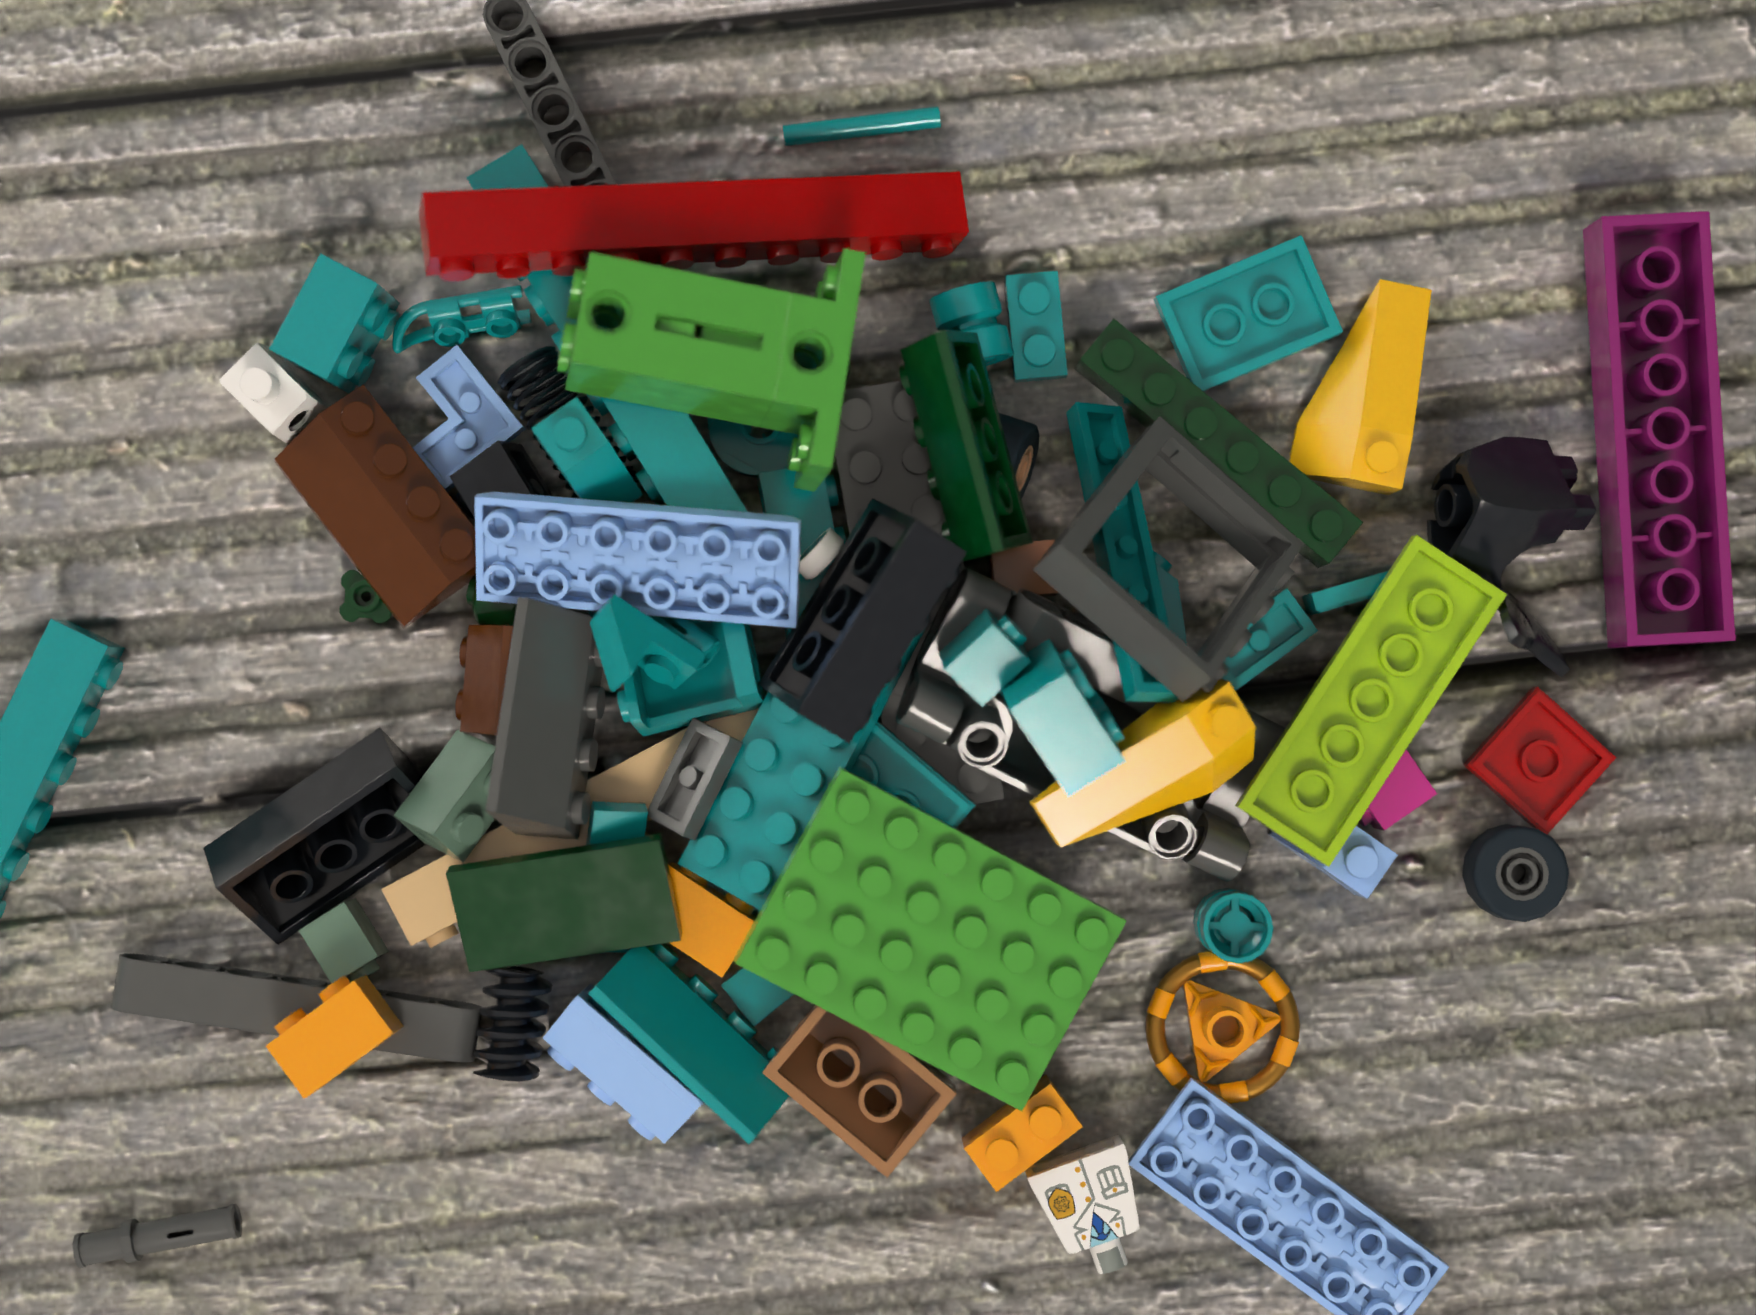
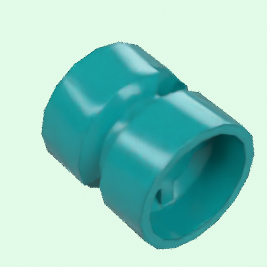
[929,281,1014,367]
[1193,888,1274,963]

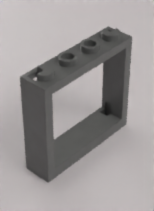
[1033,416,1304,702]

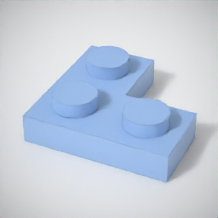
[413,345,526,492]

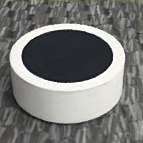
[799,528,844,580]

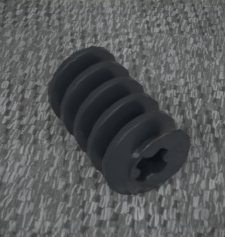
[473,966,553,1082]

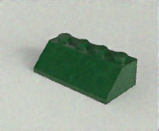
[899,330,1033,562]

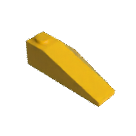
[1289,279,1432,495]
[1030,679,1255,847]

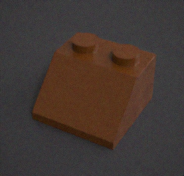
[455,625,513,735]

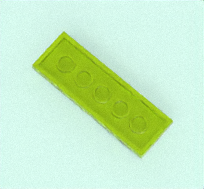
[1235,535,1507,867]

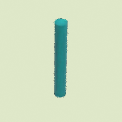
[783,106,941,147]

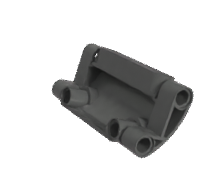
[896,567,1285,882]

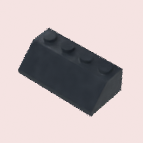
[758,498,967,743]
[203,728,426,945]

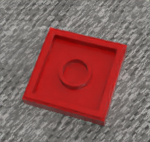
[1463,686,1617,835]

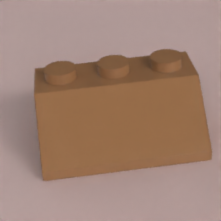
[762,1005,957,1178]

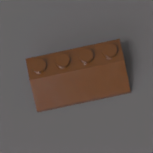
[274,385,476,629]

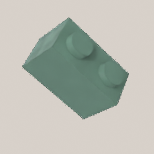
[394,729,495,862]

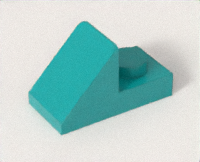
[589,594,705,692]

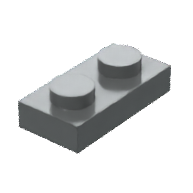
[648,718,743,840]

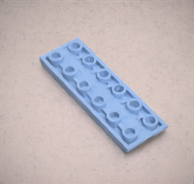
[474,492,801,628]
[1128,1077,1449,1315]

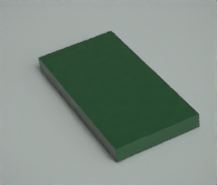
[446,834,683,972]

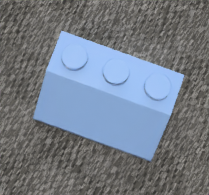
[542,983,703,1144]

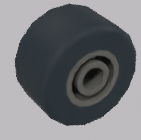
[1462,824,1569,922]

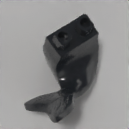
[1427,437,1596,677]

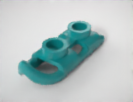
[392,285,532,354]

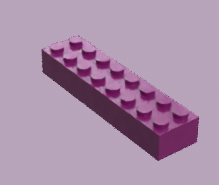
[1583,211,1736,648]

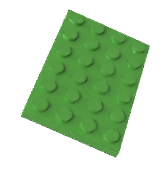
[734,766,1127,1111]

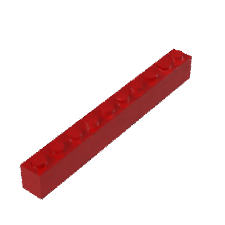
[419,171,969,282]

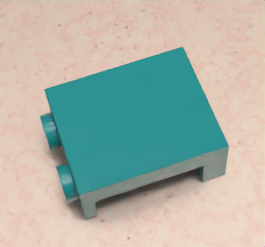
[617,619,765,736]

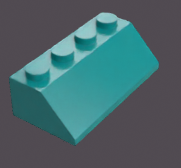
[588,943,789,1144]

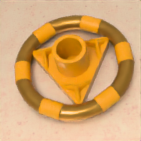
[1146,951,1300,1104]

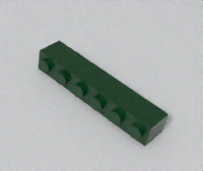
[1075,319,1363,568]

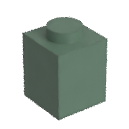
[298,898,389,984]

